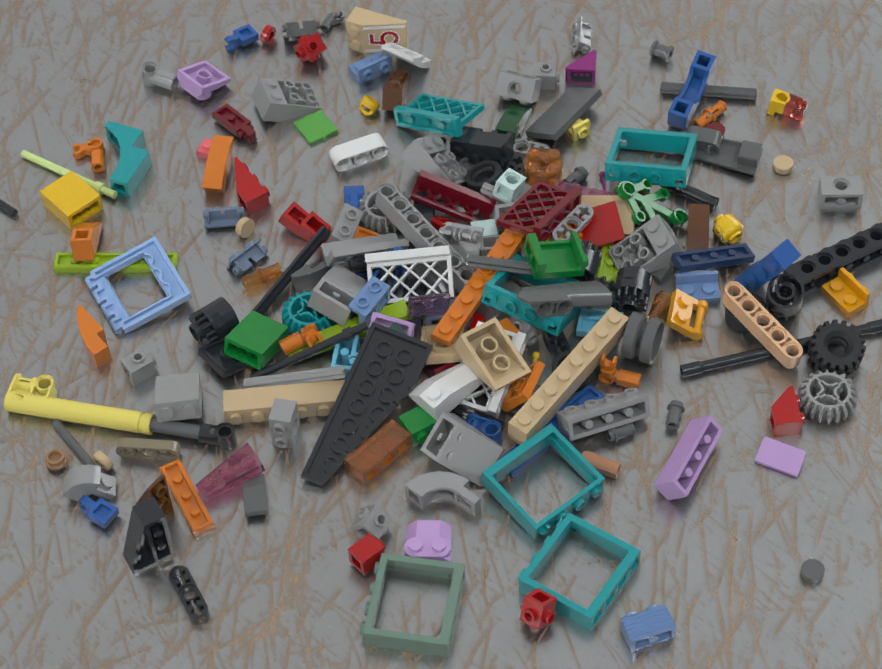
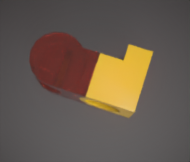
[766,88,808,121]

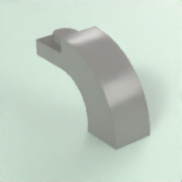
[405,471,481,516]

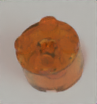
[523,148,563,192]

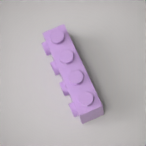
[654,415,723,500]

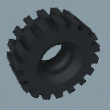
[807,319,866,375]

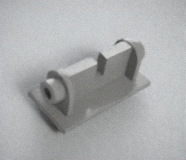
[571,16,591,55]

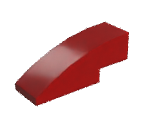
[278,202,332,248]

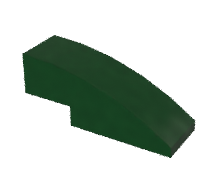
[495,105,531,144]

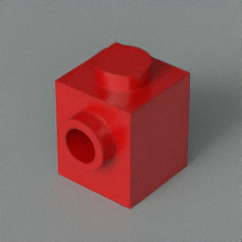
[348,533,385,576]

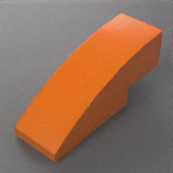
[202,135,234,193]
[77,305,112,368]

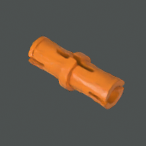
[691,100,727,127]

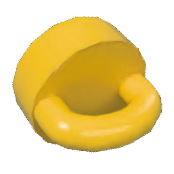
[359,95,380,116]

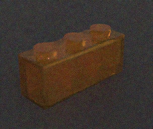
[344,419,412,487]

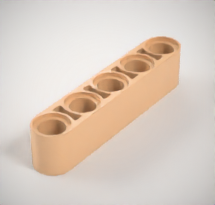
[722,281,803,369]

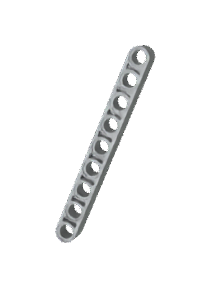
[375,183,501,322]

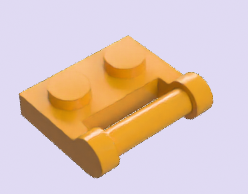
[666,289,708,341]

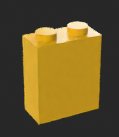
[39,171,104,230]

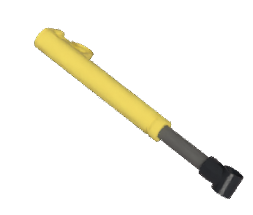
[4,373,237,451]

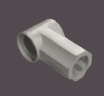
[141,61,179,91]

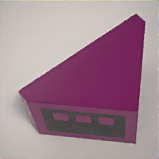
[565,50,597,84]

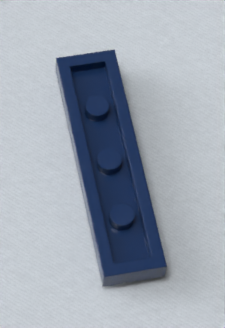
[671,243,755,273]

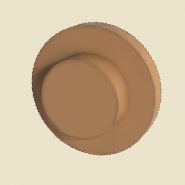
[45,449,68,470]

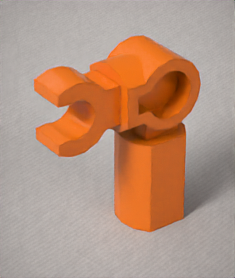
[72,138,105,173]
[279,323,323,355]
[598,353,641,389]

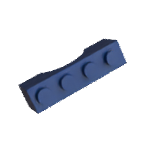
[667,50,716,131]
[733,238,801,292]

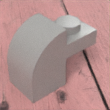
[62,465,116,501]

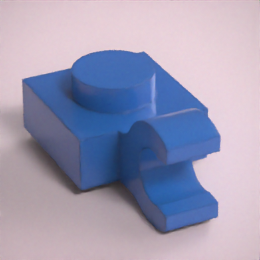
[224,24,259,52]
[78,495,119,529]

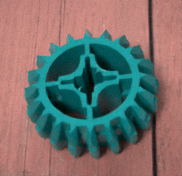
[281,289,337,335]

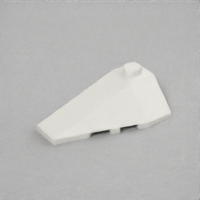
[408,362,483,421]

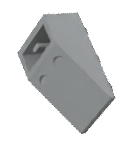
[252,77,323,122]
[401,134,467,185]
[608,214,685,273]
[307,263,368,327]
[420,412,505,487]

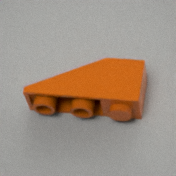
[70,222,103,261]

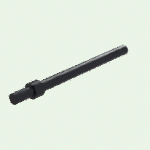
[250,321,370,377]

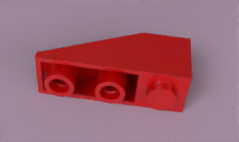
[234,157,270,216]

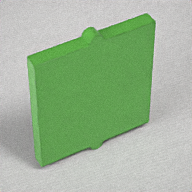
[293,110,338,145]

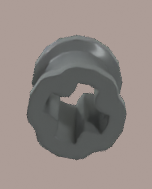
[649,40,675,63]

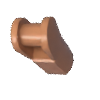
[581,451,621,479]

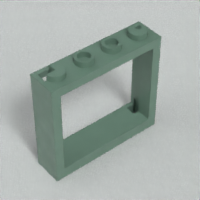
[360,553,465,657]

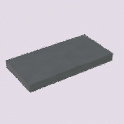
[525,86,602,140]

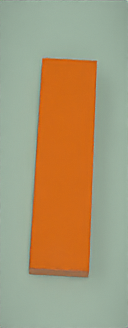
[159,458,215,537]

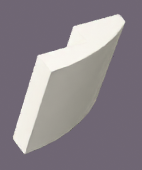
[381,42,431,68]

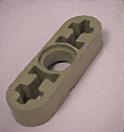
[116,438,181,461]

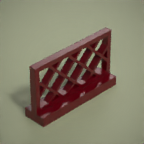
[496,181,582,242]

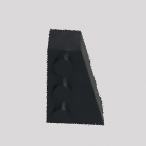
[450,126,514,172]
[123,496,176,575]

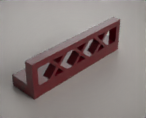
[410,169,497,224]

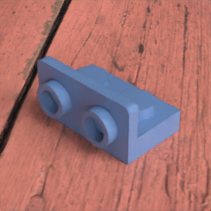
[348,51,393,84]
[675,270,721,304]
[349,276,390,325]

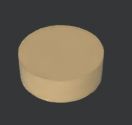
[773,155,794,175]
[235,217,255,238]
[92,450,114,472]

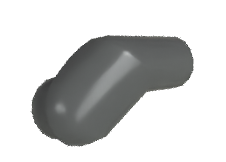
[320,10,345,32]

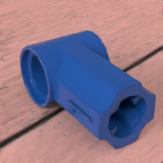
[343,185,365,209]

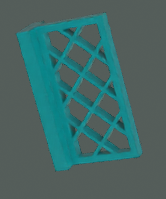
[393,93,485,138]

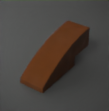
[687,204,710,251]

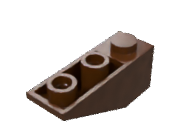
[382,69,411,111]
[136,474,175,523]

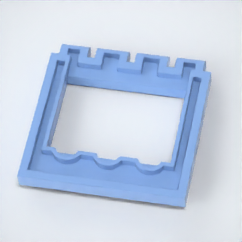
[85,237,192,334]

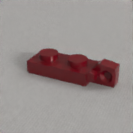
[212,104,257,144]

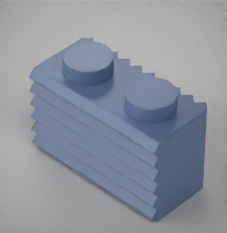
[620,604,676,652]

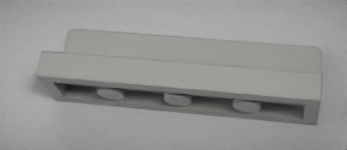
[321,233,409,267]

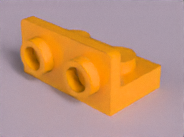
[821,267,870,318]

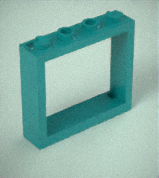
[605,127,697,188]
[481,254,585,336]
[481,423,605,540]
[517,513,641,631]

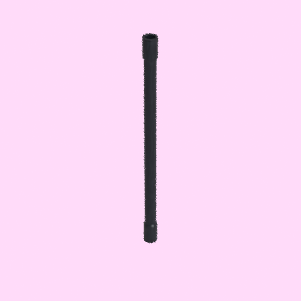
[680,319,882,378]

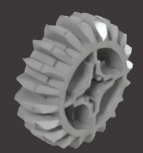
[359,187,412,234]
[797,369,858,425]

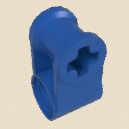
[466,413,503,446]

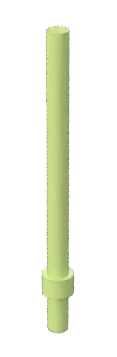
[21,150,118,199]

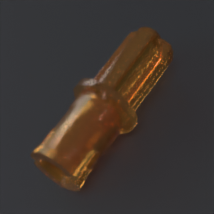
[241,263,283,288]

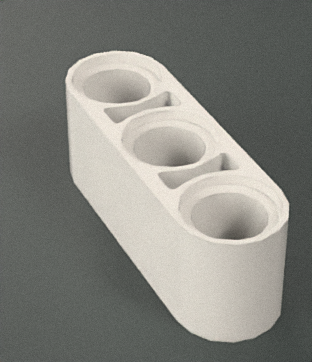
[328,133,389,172]

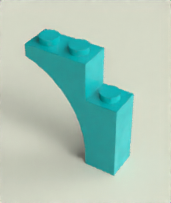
[105,121,152,198]

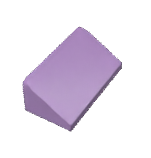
[755,437,807,478]

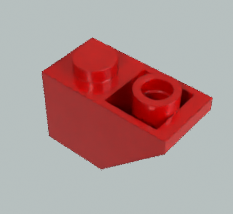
[769,386,805,438]

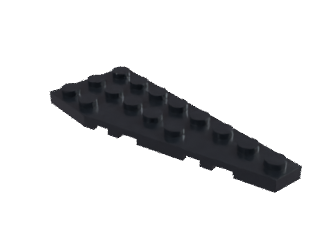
[301,322,433,486]

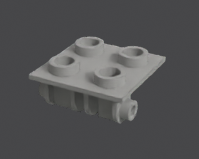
[439,222,484,269]

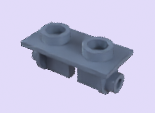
[203,205,245,229]
[227,237,268,275]

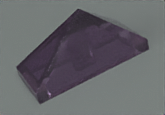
[407,293,450,318]

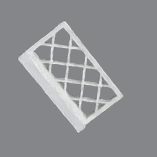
[365,245,455,305]
[458,321,528,419]

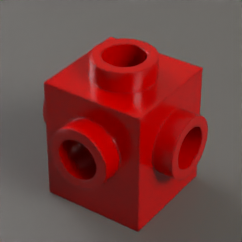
[293,32,327,63]
[519,588,557,631]

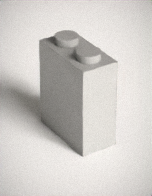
[154,371,202,423]

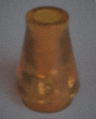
[647,290,672,319]

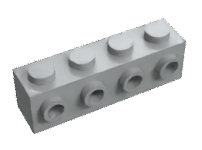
[557,388,651,441]

